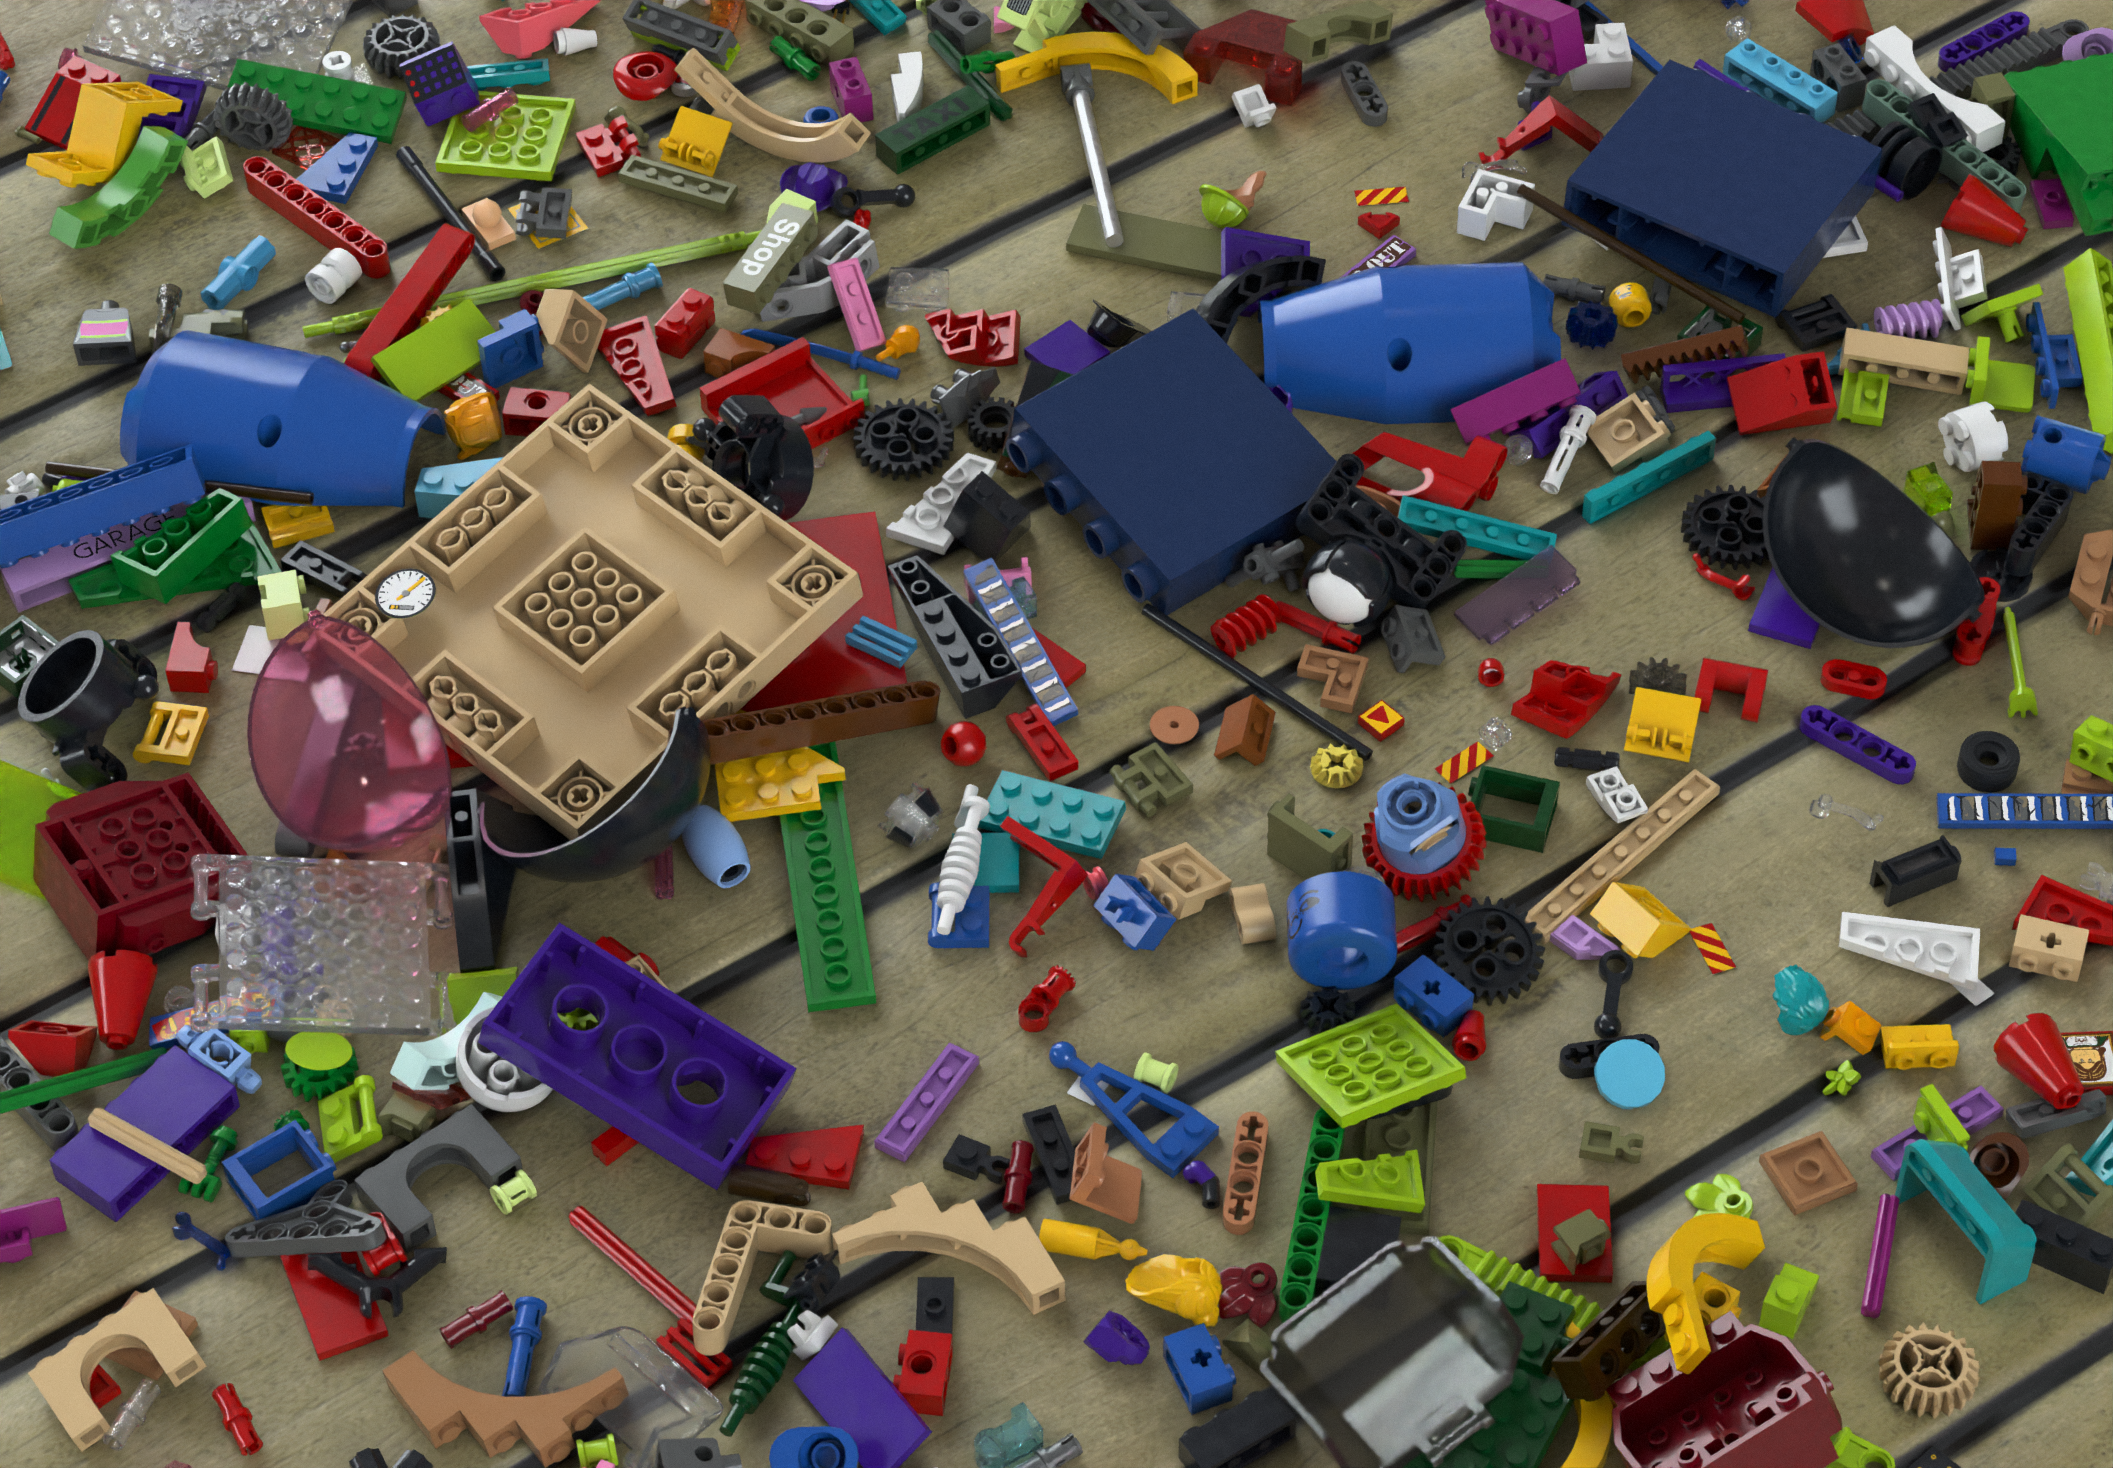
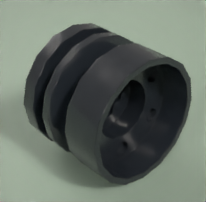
[1871,121,1943,200]

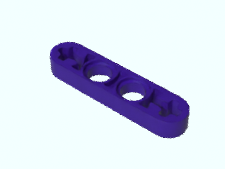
[1937,11,2030,72]
[1800,705,1916,785]

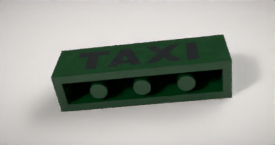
[875,85,990,175]

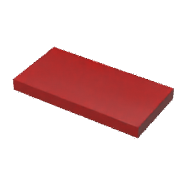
[279,1251,389,1361]

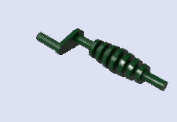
[719,1250,813,1437]

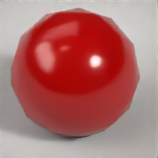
[941,721,987,767]

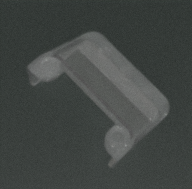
[538,1326,724,1468]

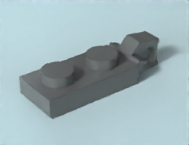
[2006,1089,2107,1139]

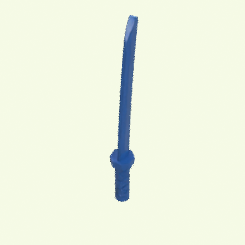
[741,329,901,380]

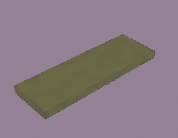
[1066,204,1222,282]
[1358,1101,1438,1236]

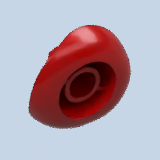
[613,51,679,101]

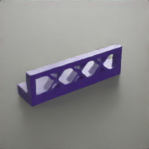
[1660,353,1786,413]
[1508,371,1628,458]

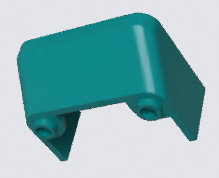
[1895,1139,2037,1304]

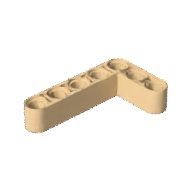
[693,1200,832,1355]

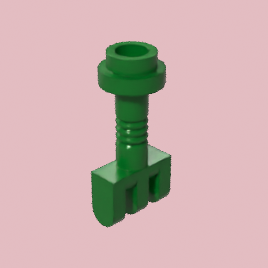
[178,1125,238,1202]

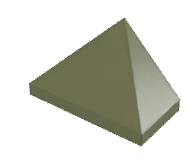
[1222,1318,1301,1388]

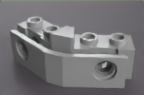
[752,219,880,322]

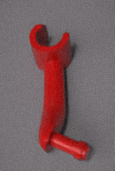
[1692,553,1756,600]

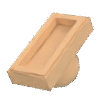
[461,198,516,251]

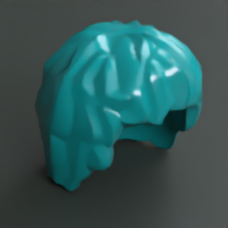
[1773,965,1829,1036]

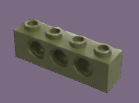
[745,0,854,67]

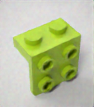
[1965,336,2035,413]

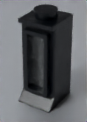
[1869,835,1961,907]

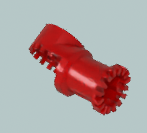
[1018,965,1076,1033]

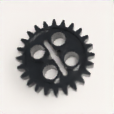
[853,398,954,481]
[1681,485,1770,571]
[1432,896,1545,1005]

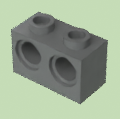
[927,0,991,55]
[1810,43,1867,113]

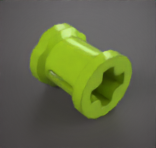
[576,1433,619,1468]

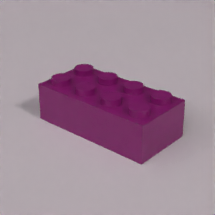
[1485,0,1587,76]

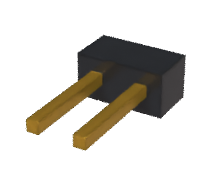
[832,0,850,24]

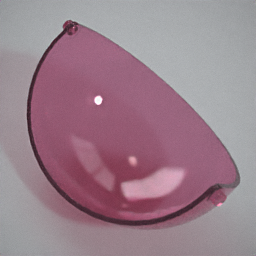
[247,610,452,853]

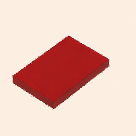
[1536,1184,1613,1283]

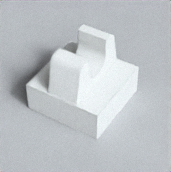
[787,1310,838,1361]

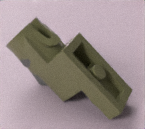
[149,309,248,354]

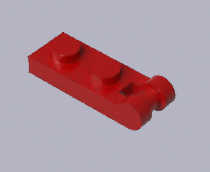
[1006,703,1079,782]

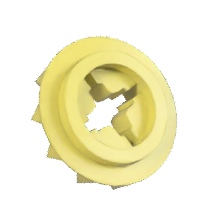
[1310,743,1363,788]

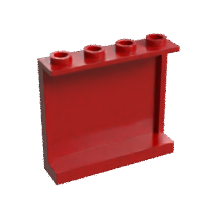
[699,337,865,449]

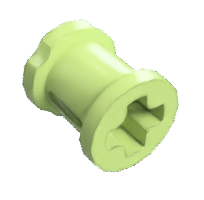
[1134,1052,1179,1094]
[489,1169,537,1215]

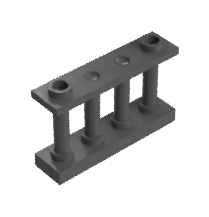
[1087,0,1202,55]

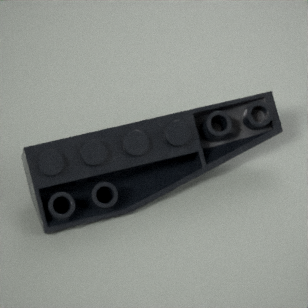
[888,555,1022,719]
[442,789,517,973]

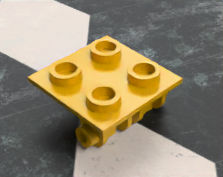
[658,105,733,178]
[1624,687,1701,763]

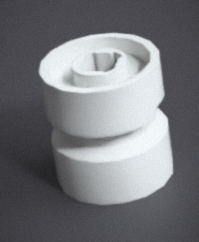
[305,248,362,304]

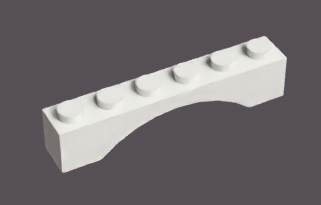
[1864,25,2005,152]

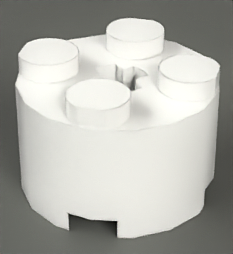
[1938,402,2009,472]

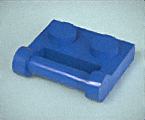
[928,882,990,948]

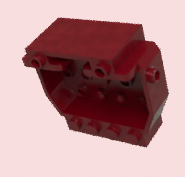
[33,772,252,961]
[1606,1311,1842,1468]

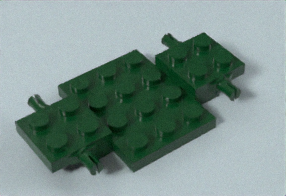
[1382,1281,1576,1468]

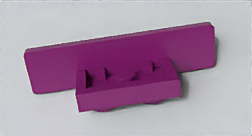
[0,1197,67,1263]

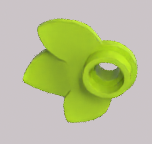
[1685,1174,1753,1218]

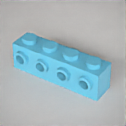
[1723,38,1838,123]

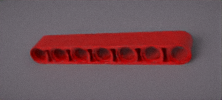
[243,156,391,279]
[344,224,475,381]

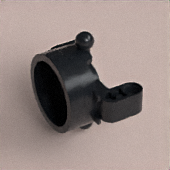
[692,395,814,521]
[18,630,159,791]

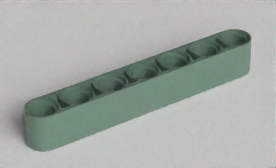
[1862,79,2027,214]

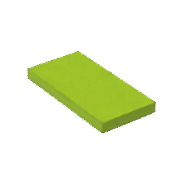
[371,298,496,402]

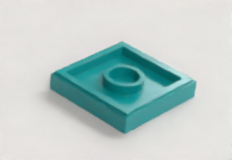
[952,833,1020,893]

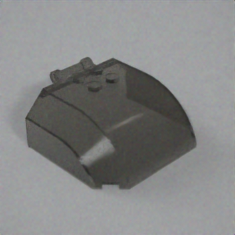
[1259,1236,1524,1468]

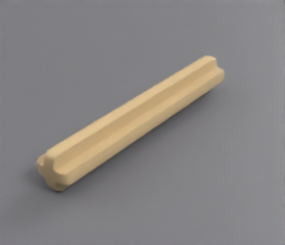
[88,1108,207,1184]

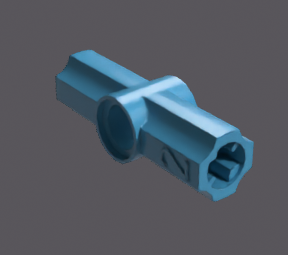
[200,235,276,310]

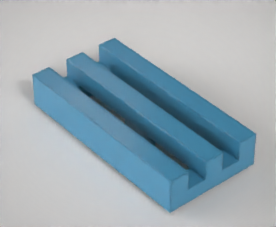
[845,615,917,669]

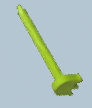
[2003,607,2038,718]

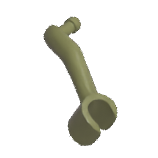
[605,106,649,147]

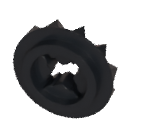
[1300,986,1355,1033]

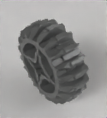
[363,13,441,80]
[213,82,293,152]

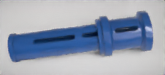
[502,1296,547,1397]

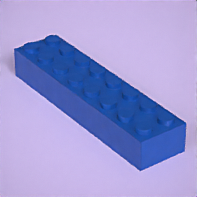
[0,444,205,568]

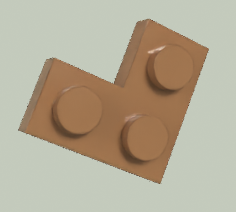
[1297,644,1369,714]

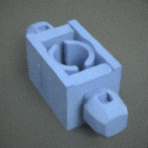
[177,1025,262,1094]

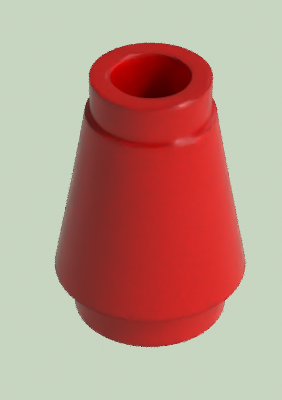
[1452,1010,1486,1061]

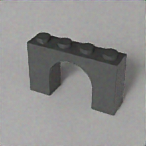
[354,1104,523,1254]

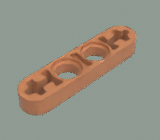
[1223,1111,1269,1235]

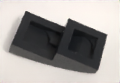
[1906,93,1968,149]

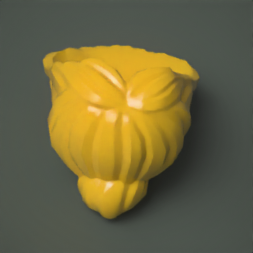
[1125,1254,1222,1328]

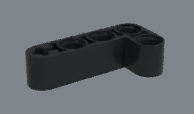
[2003,471,2074,576]

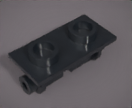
[783,1250,840,1311]

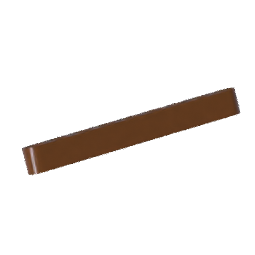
[667,680,941,765]

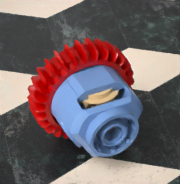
[1362,774,1487,902]

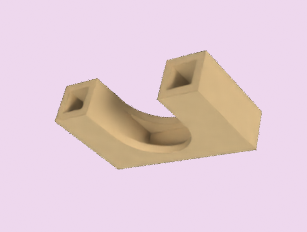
[28,1288,207,1452]

